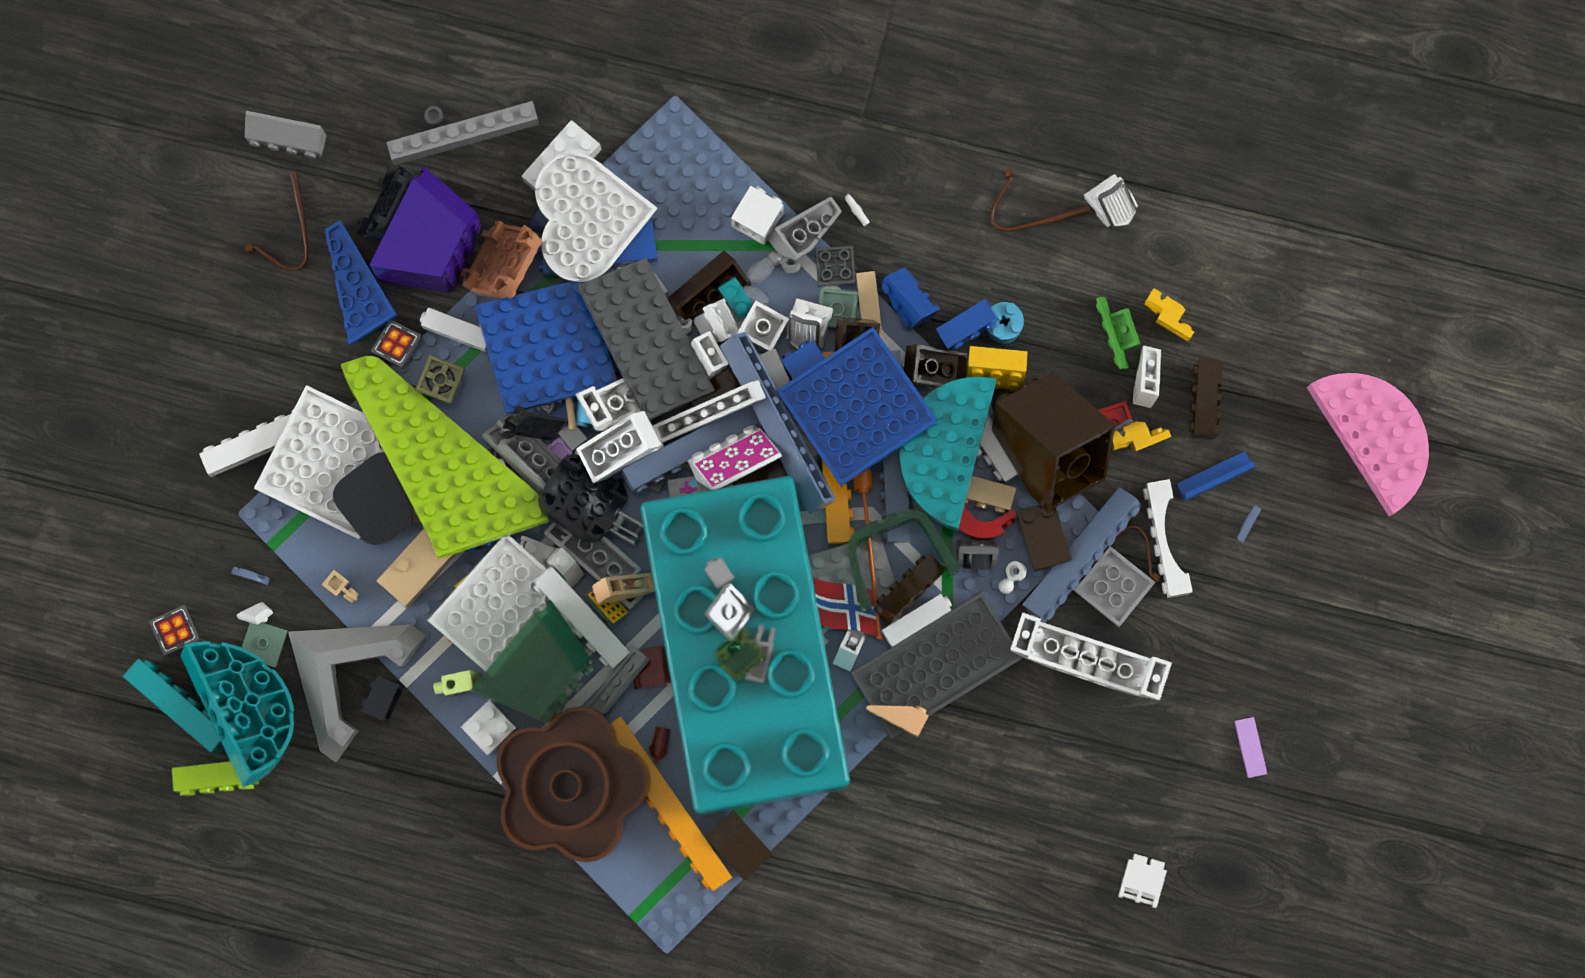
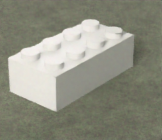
[522,120,601,191]
[576,411,661,483]

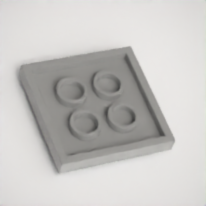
[1074,546,1155,627]

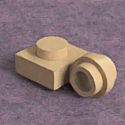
[322,570,359,603]

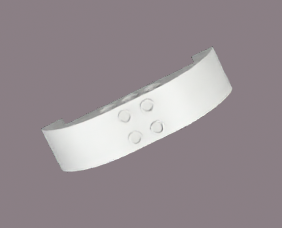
[576,331,729,431]
[1010,613,1171,700]

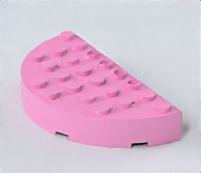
[1307,373,1429,517]

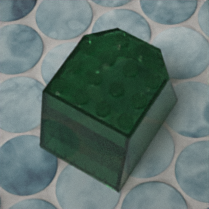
[471,599,594,724]

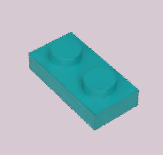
[718,277,753,320]

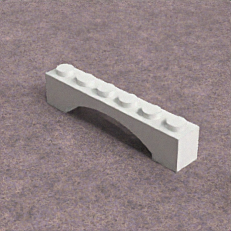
[1143,479,1193,598]

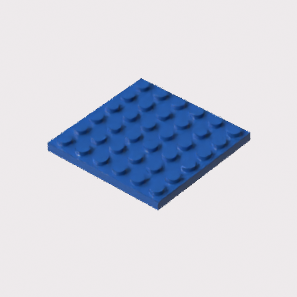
[474,281,617,415]
[777,327,938,486]

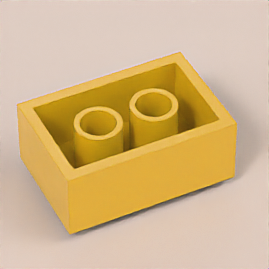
[966,346,1027,391]

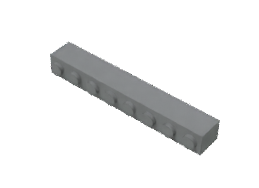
[387,101,539,165]

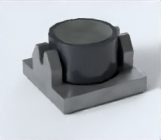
[957,540,998,570]

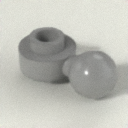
[768,251,801,273]

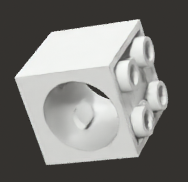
[731,186,784,245]

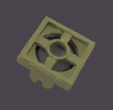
[415,355,466,404]

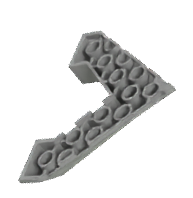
[288,624,427,762]

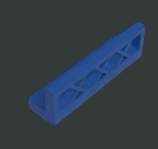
[1176,451,1256,502]

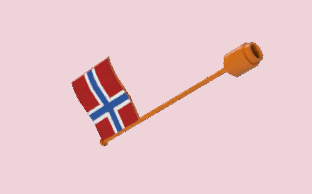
[813,468,883,640]

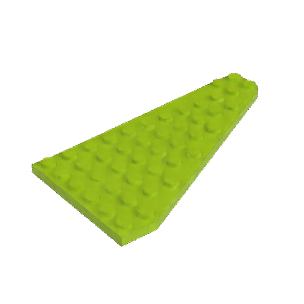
[341,356,548,560]

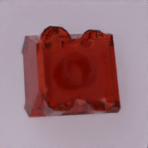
[633,646,671,689]

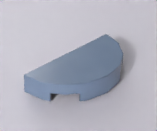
[1237,506,1261,542]
[231,567,269,585]

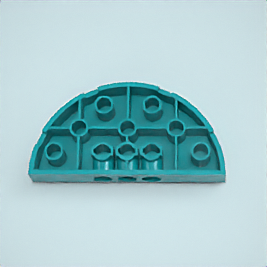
[900,377,997,531]
[180,641,294,788]

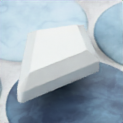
[236,602,273,625]

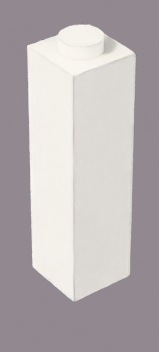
[420,308,487,353]
[881,594,952,648]

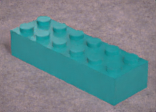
[123,659,224,754]

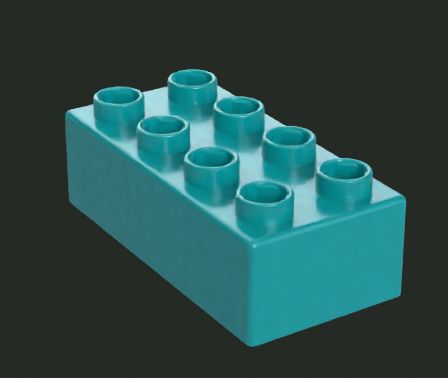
[640,476,850,816]

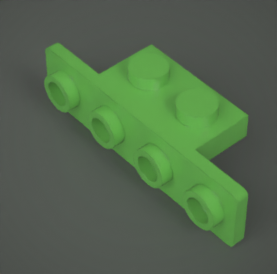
[1096,297,1140,370]

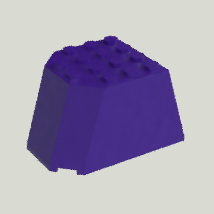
[370,167,482,293]

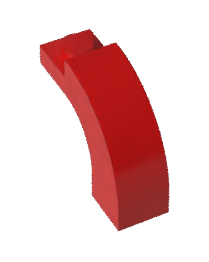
[958,505,1017,540]

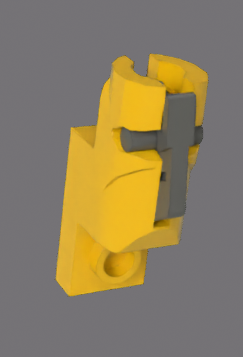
[1144,288,1194,342]
[1111,419,1171,451]

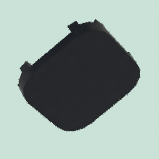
[355,165,414,241]
[333,452,412,545]
[538,454,629,543]

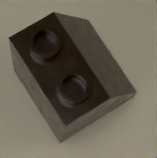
[992,372,1115,511]

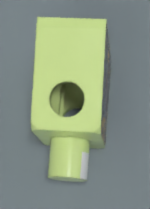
[433,670,483,697]

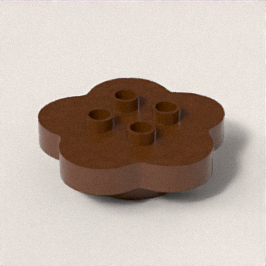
[496,707,651,862]

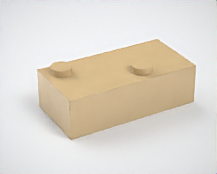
[377,529,458,609]

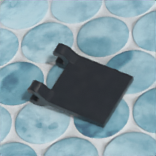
[503,406,565,441]

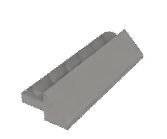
[482,413,561,495]
[544,522,646,610]

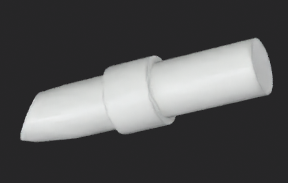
[845,194,870,226]

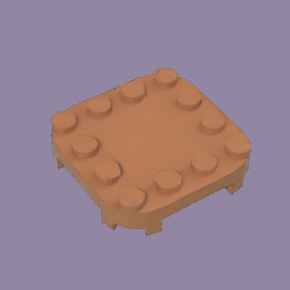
[461,221,542,299]

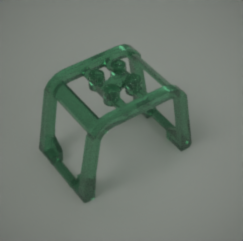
[847,509,959,612]

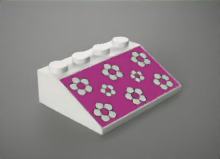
[688,426,782,490]

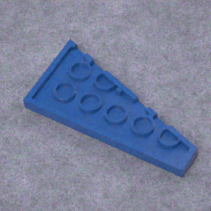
[325,220,398,346]

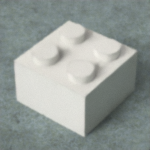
[461,700,518,756]

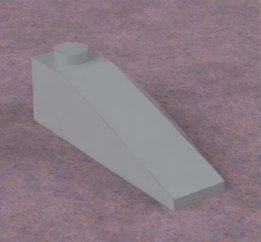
[767,197,842,260]

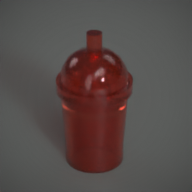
[649,727,671,764]

